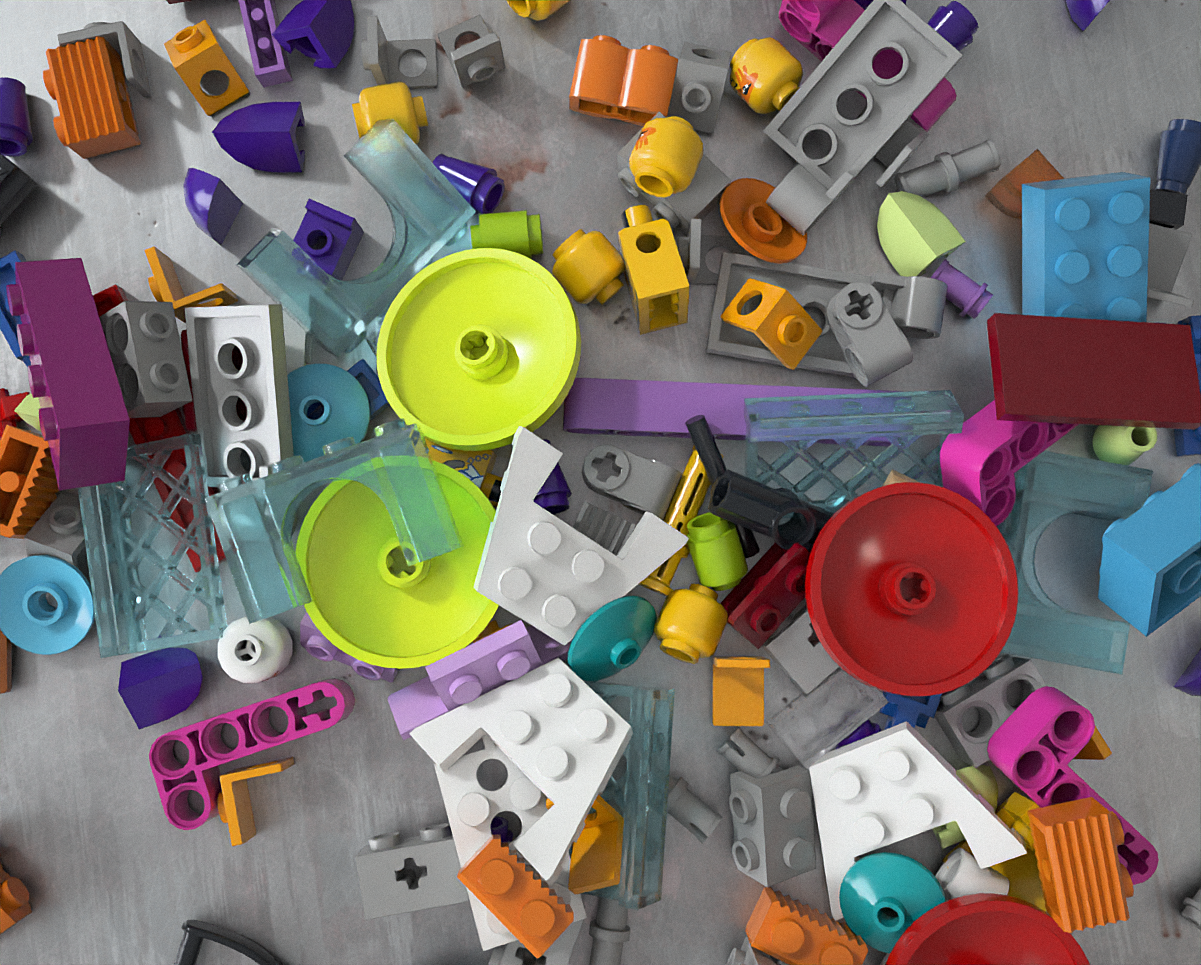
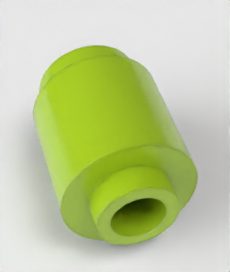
[470,210,544,259]
[687,512,748,591]

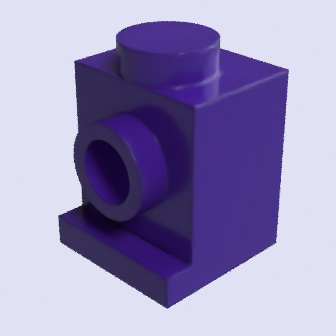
[286,199,364,285]

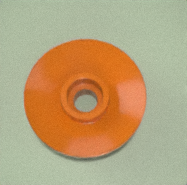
[720,178,807,264]

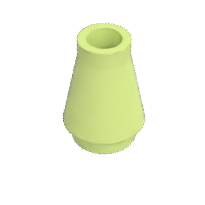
[1093,425,1157,467]

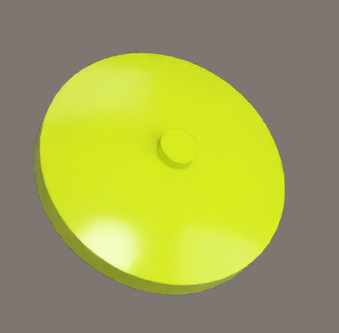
[377,248,581,451]
[295,456,499,669]

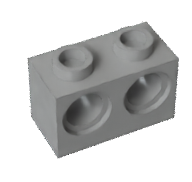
[99,301,192,418]
[935,654,1061,768]

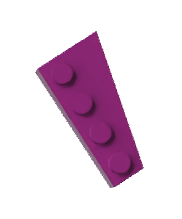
[6,258,130,491]

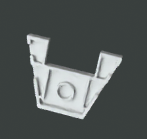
[473,426,689,646]
[409,658,633,886]
[809,721,1027,921]

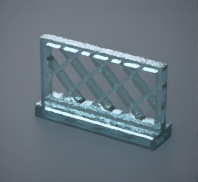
[744,390,964,518]
[78,433,228,658]
[569,680,675,910]

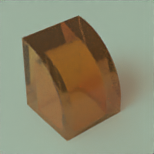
[985,149,1064,219]

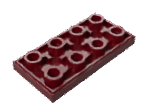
[987,313,1201,430]

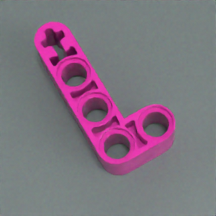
[779,0,957,132]
[940,400,1079,526]
[149,678,355,830]
[987,686,1159,885]

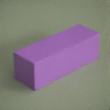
[238,0,293,88]

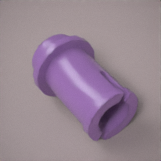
[931,259,993,319]

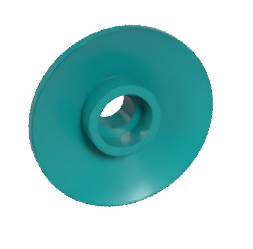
[568,596,657,681]
[839,852,946,954]

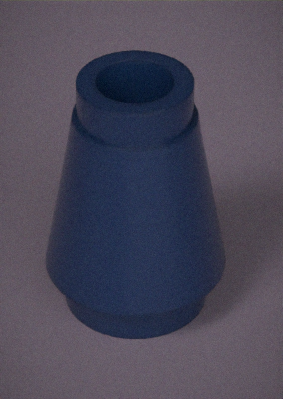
[1155,119,1201,195]

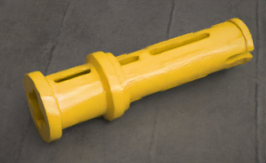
[638,445,724,596]

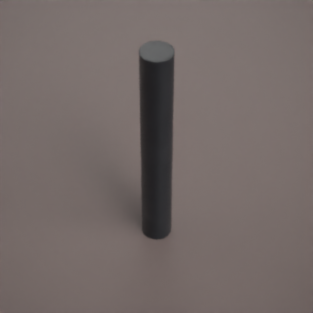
[685,415,760,558]

